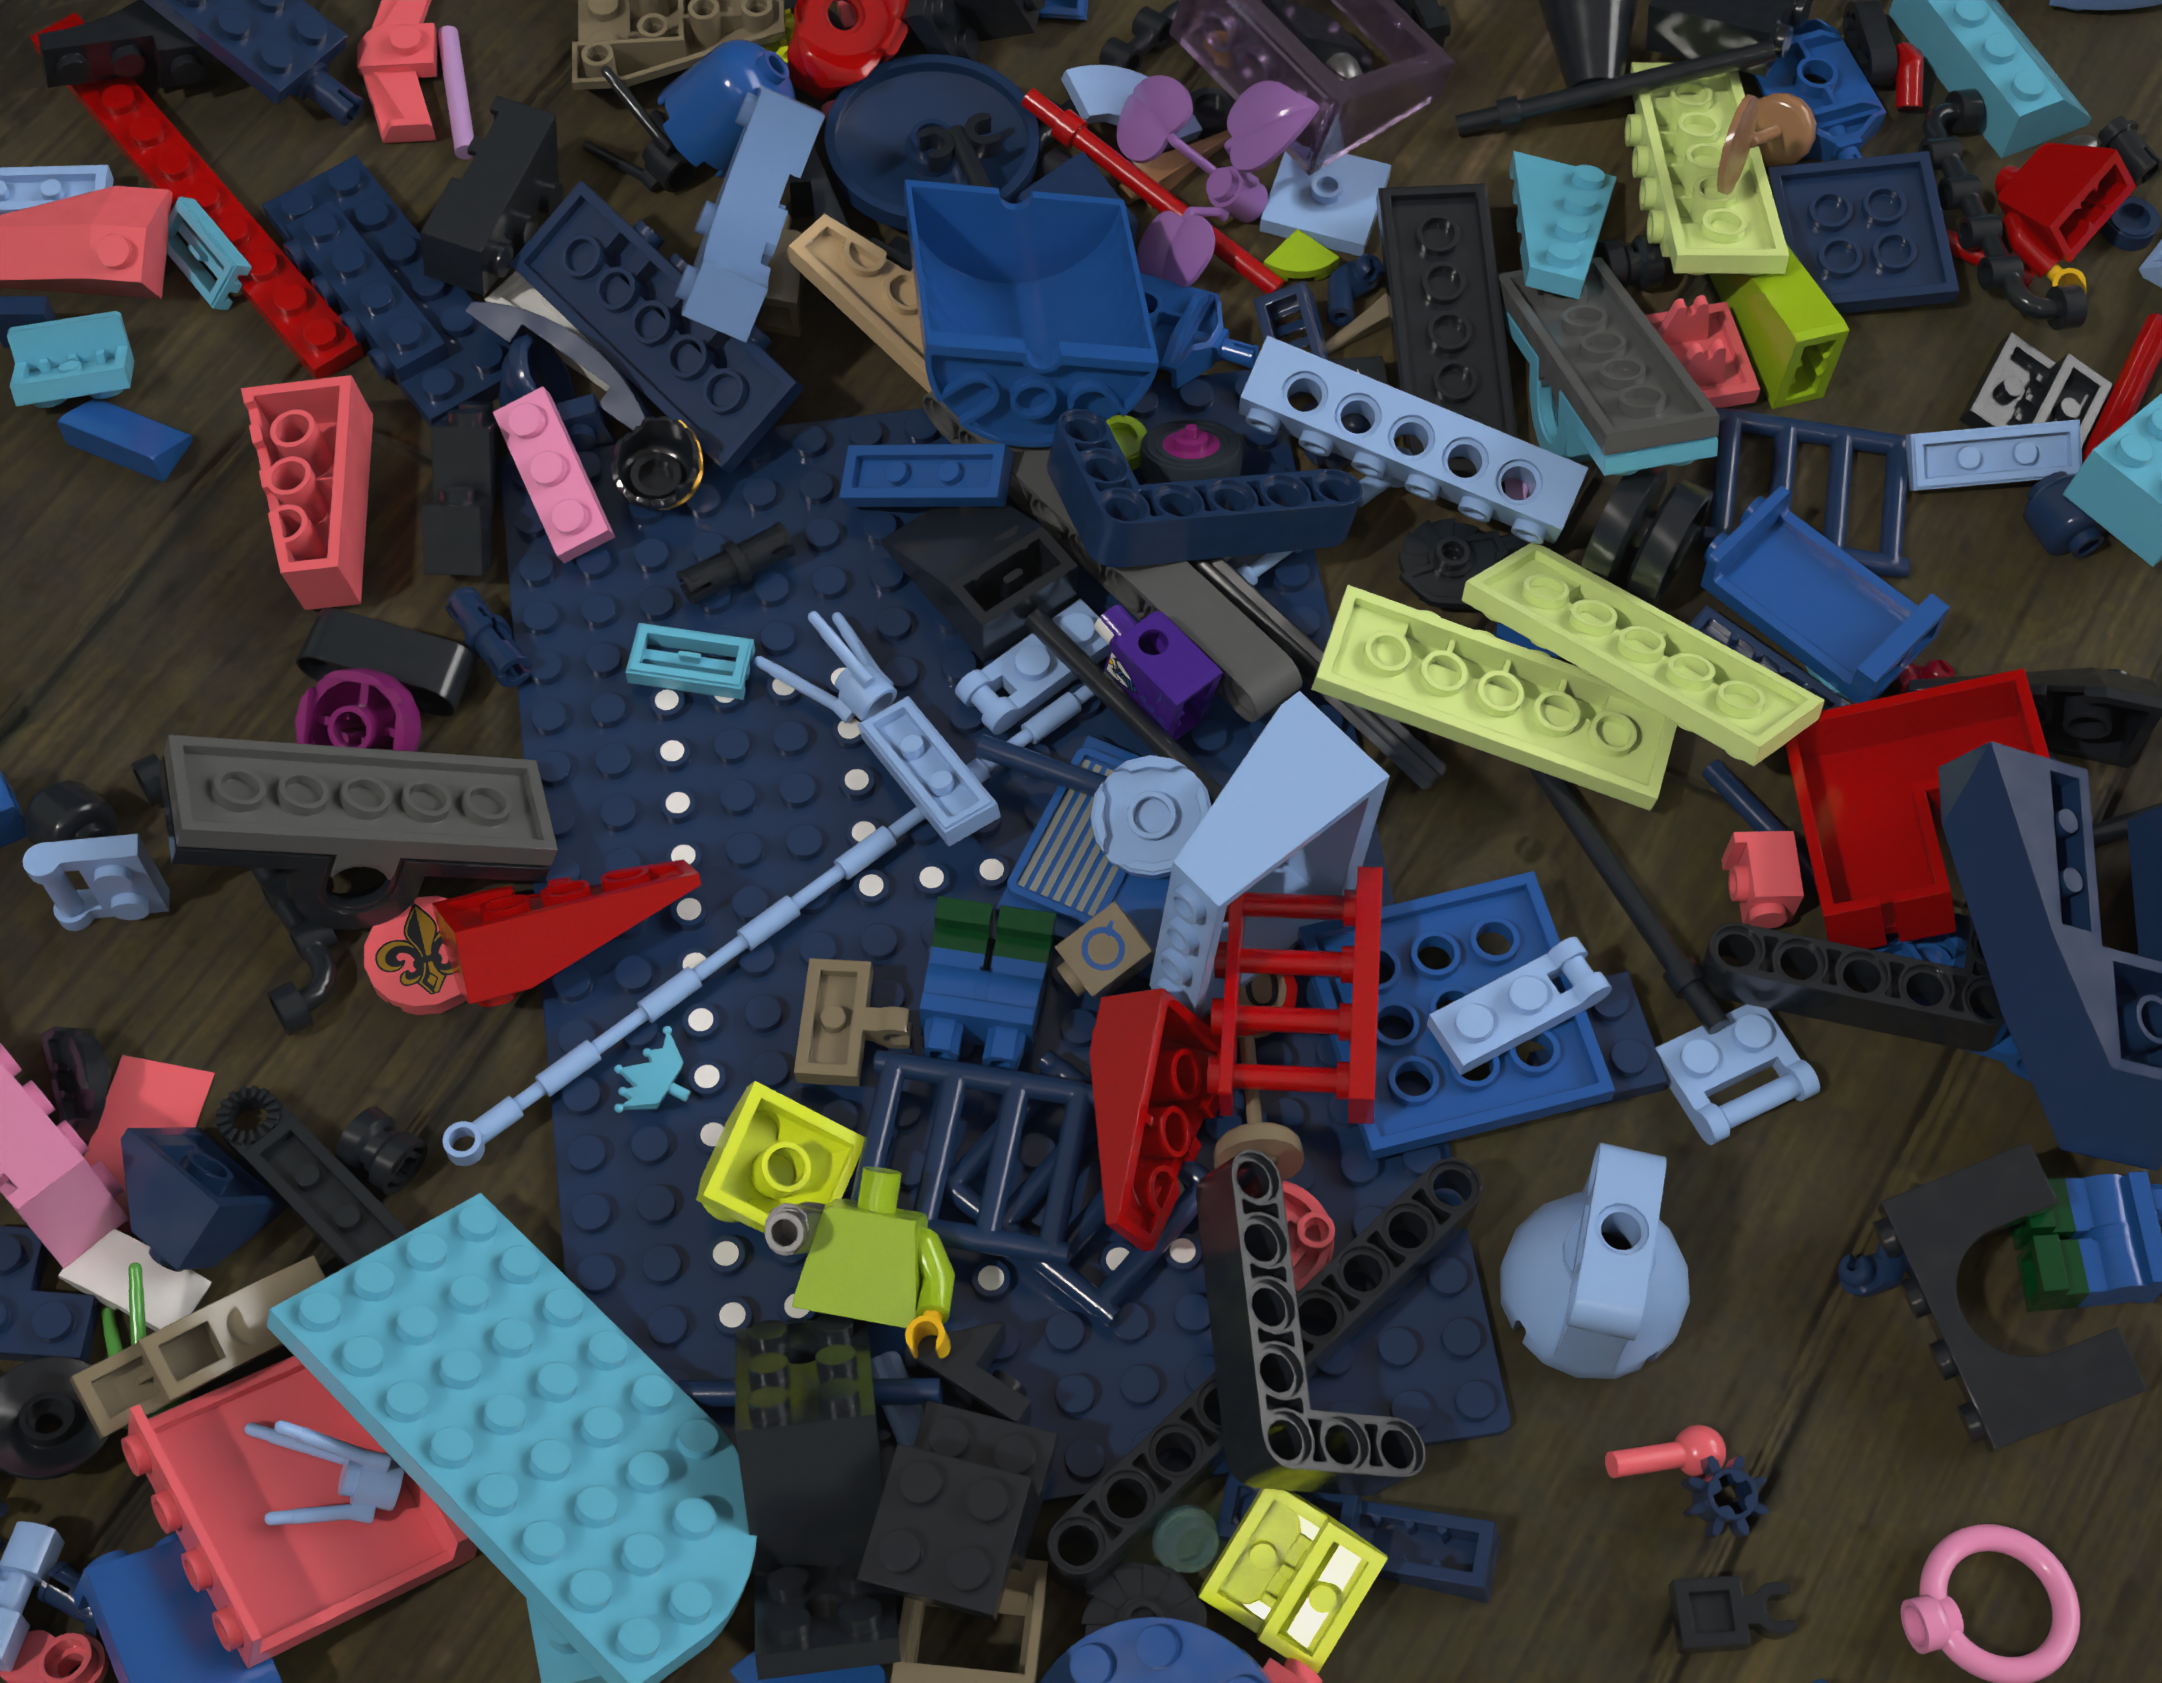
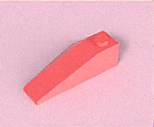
[0,186,173,299]

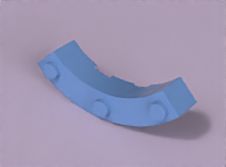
[675,85,825,342]

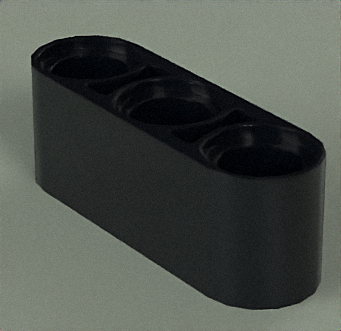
[296,608,477,717]

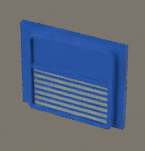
[995,735,1170,980]

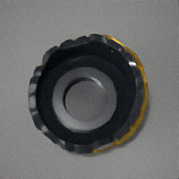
[611,416,704,510]

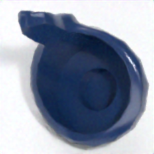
[498,333,612,421]

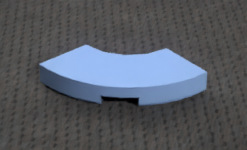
[1061,65,1203,150]

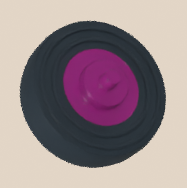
[1140,419,1243,484]

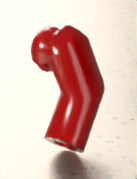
[1895,42,1924,111]

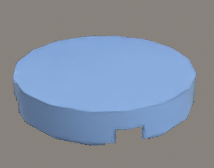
[1090,755,1211,879]

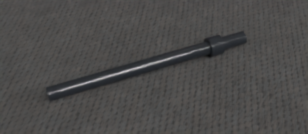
[1455,40,1776,136]
[1024,608,1224,806]
[1527,767,1729,1035]

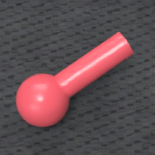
[1605,1425,1726,1478]

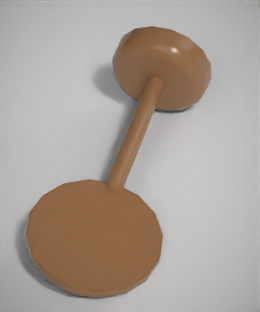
[1717,93,1817,195]

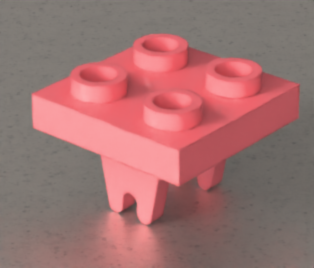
[1645,295,1760,408]

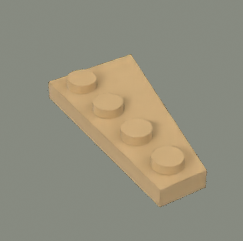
[784,214,932,393]

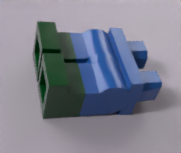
[919,896,1056,1071]
[2010,1171,2162,1312]

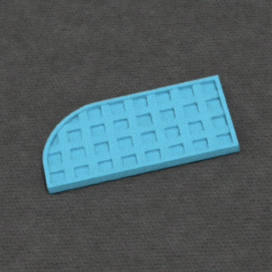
[266,1193,757,1683]

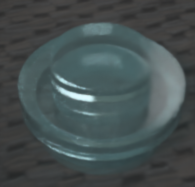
[1152,1505,1219,1573]

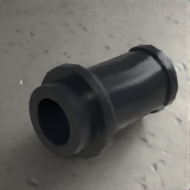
[2098,116,2162,186]

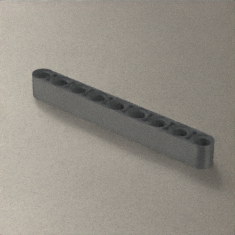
[923,391,1302,722]

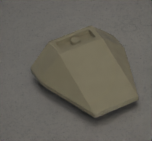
[572,0,786,90]

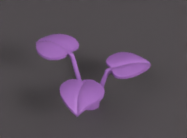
[1117,75,1320,288]

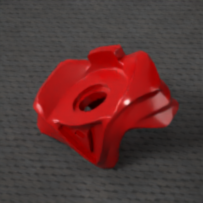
[787,0,909,100]

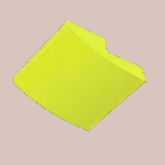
[1198,1488,1388,1674]

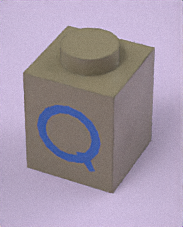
[1055,901,1156,1001]

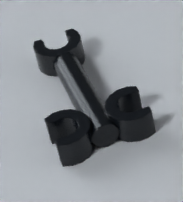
[918,113,1010,203]

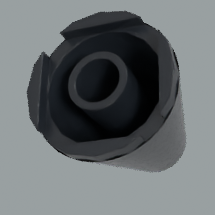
[1538,0,1638,108]

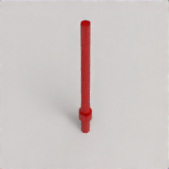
[1021,88,1285,294]

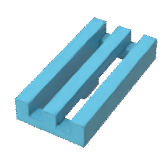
[167,197,252,310]
[625,623,755,700]

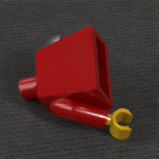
[1995,135,2137,295]

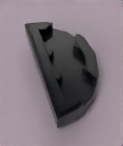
[41,1026,111,1144]

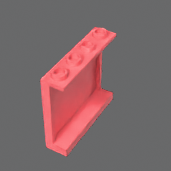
[121,1356,478,1669]

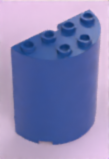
[904,179,1159,447]

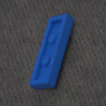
[839,444,1014,507]

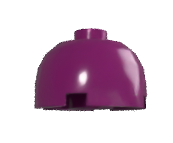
[295,668,422,752]

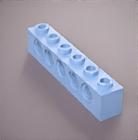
[1238,336,1588,544]

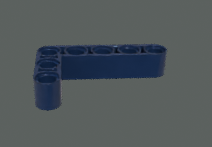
[1046,409,1363,568]

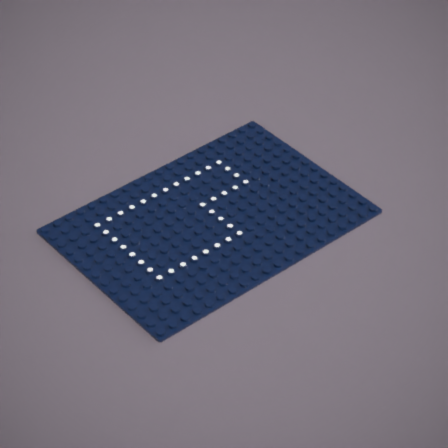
[500,370,1511,1504]

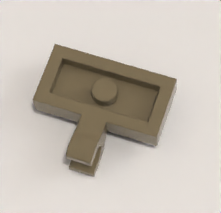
[794,958,913,1087]

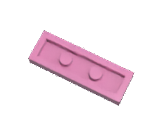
[493,386,615,563]

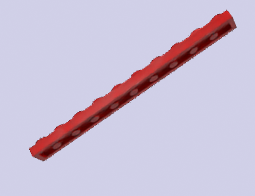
[30,12,365,379]

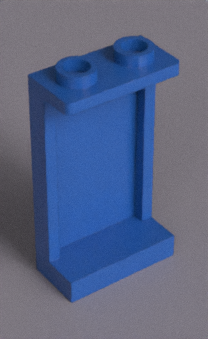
[1700,485,1950,703]
[73,1532,282,1683]

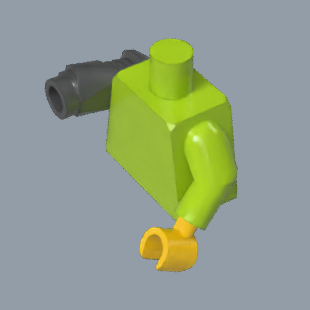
[764,1166,955,1359]

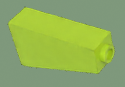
[1708,244,1850,409]

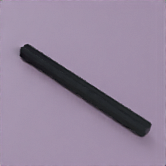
[1187,558,1448,791]

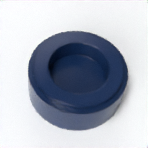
[2101,197,2160,251]

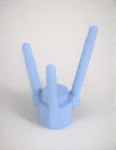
[754,611,897,723]
[244,1420,404,1526]

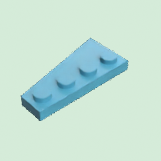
[1509,151,1617,300]

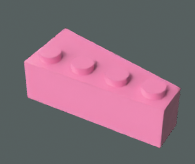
[0,1043,129,1268]

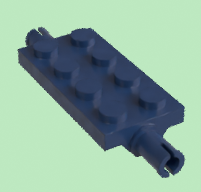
[143,0,364,127]

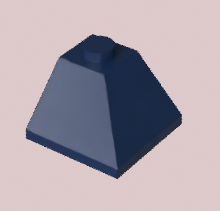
[121,1127,287,1272]

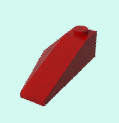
[432,859,701,1007]
[1089,988,1222,1252]

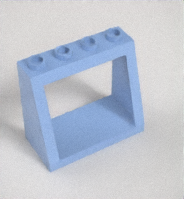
[1149,691,1390,1020]

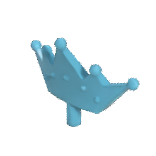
[614,1026,691,1113]

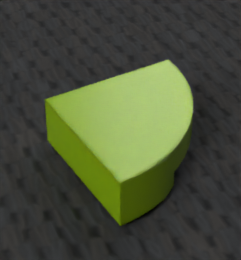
[1263,229,1340,282]

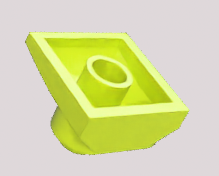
[696,1081,865,1233]

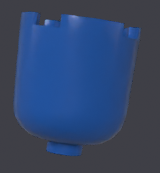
[658,39,795,178]

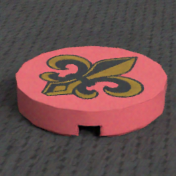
[364,896,466,1015]

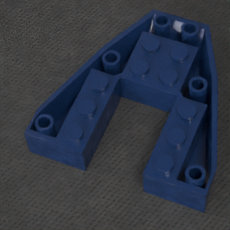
[1938,741,2162,1171]

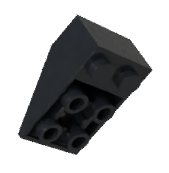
[881,503,1078,663]

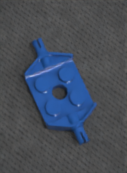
[1738,18,1886,161]
[1140,273,1259,389]

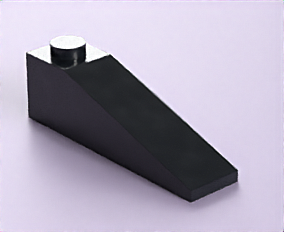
[1904,667,2162,768]

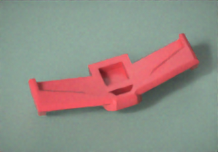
[357,0,438,144]

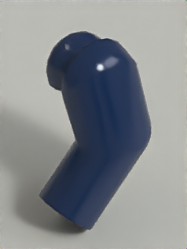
[1328,254,1383,327]
[1837,1242,1906,1297]

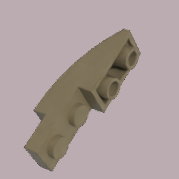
[69,1255,325,1440]

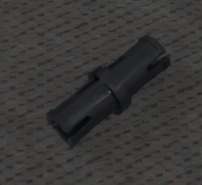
[676,521,796,606]

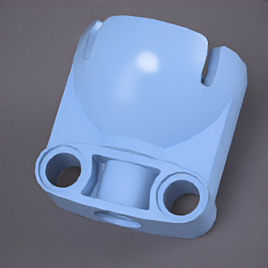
[1500,1142,1690,1379]

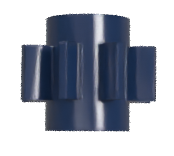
[1681,1455,1769,1538]

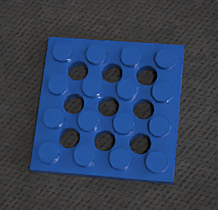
[1298,871,1616,1160]

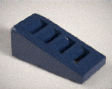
[1253,281,1329,400]

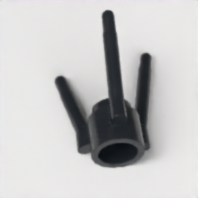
[583,66,698,193]

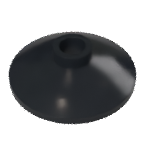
[0,1356,113,1480]

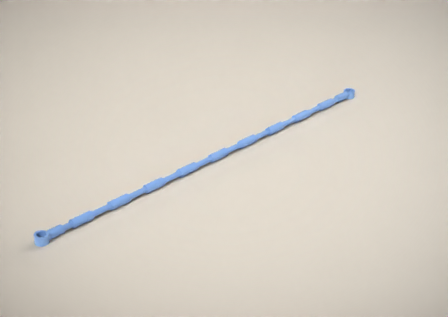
[443,447,1414,1166]

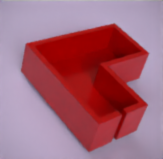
[1785,668,2050,949]

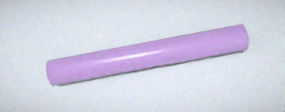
[437,26,474,160]

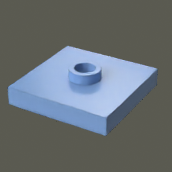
[1259,141,1391,257]

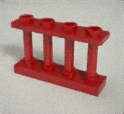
[1207,866,1383,1124]

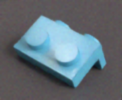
[7,311,135,408]

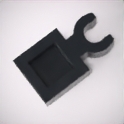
[1668,1575,1797,1654]

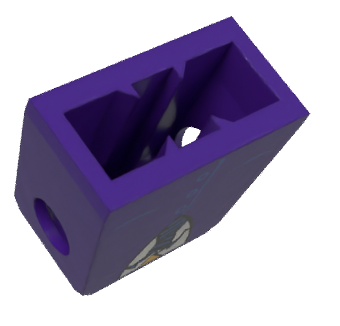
[1094,604,1223,741]

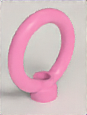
[1901,1524,2080,1683]

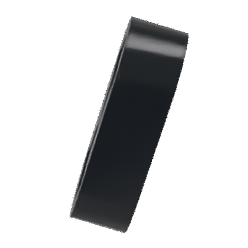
[1843,0,1898,88]

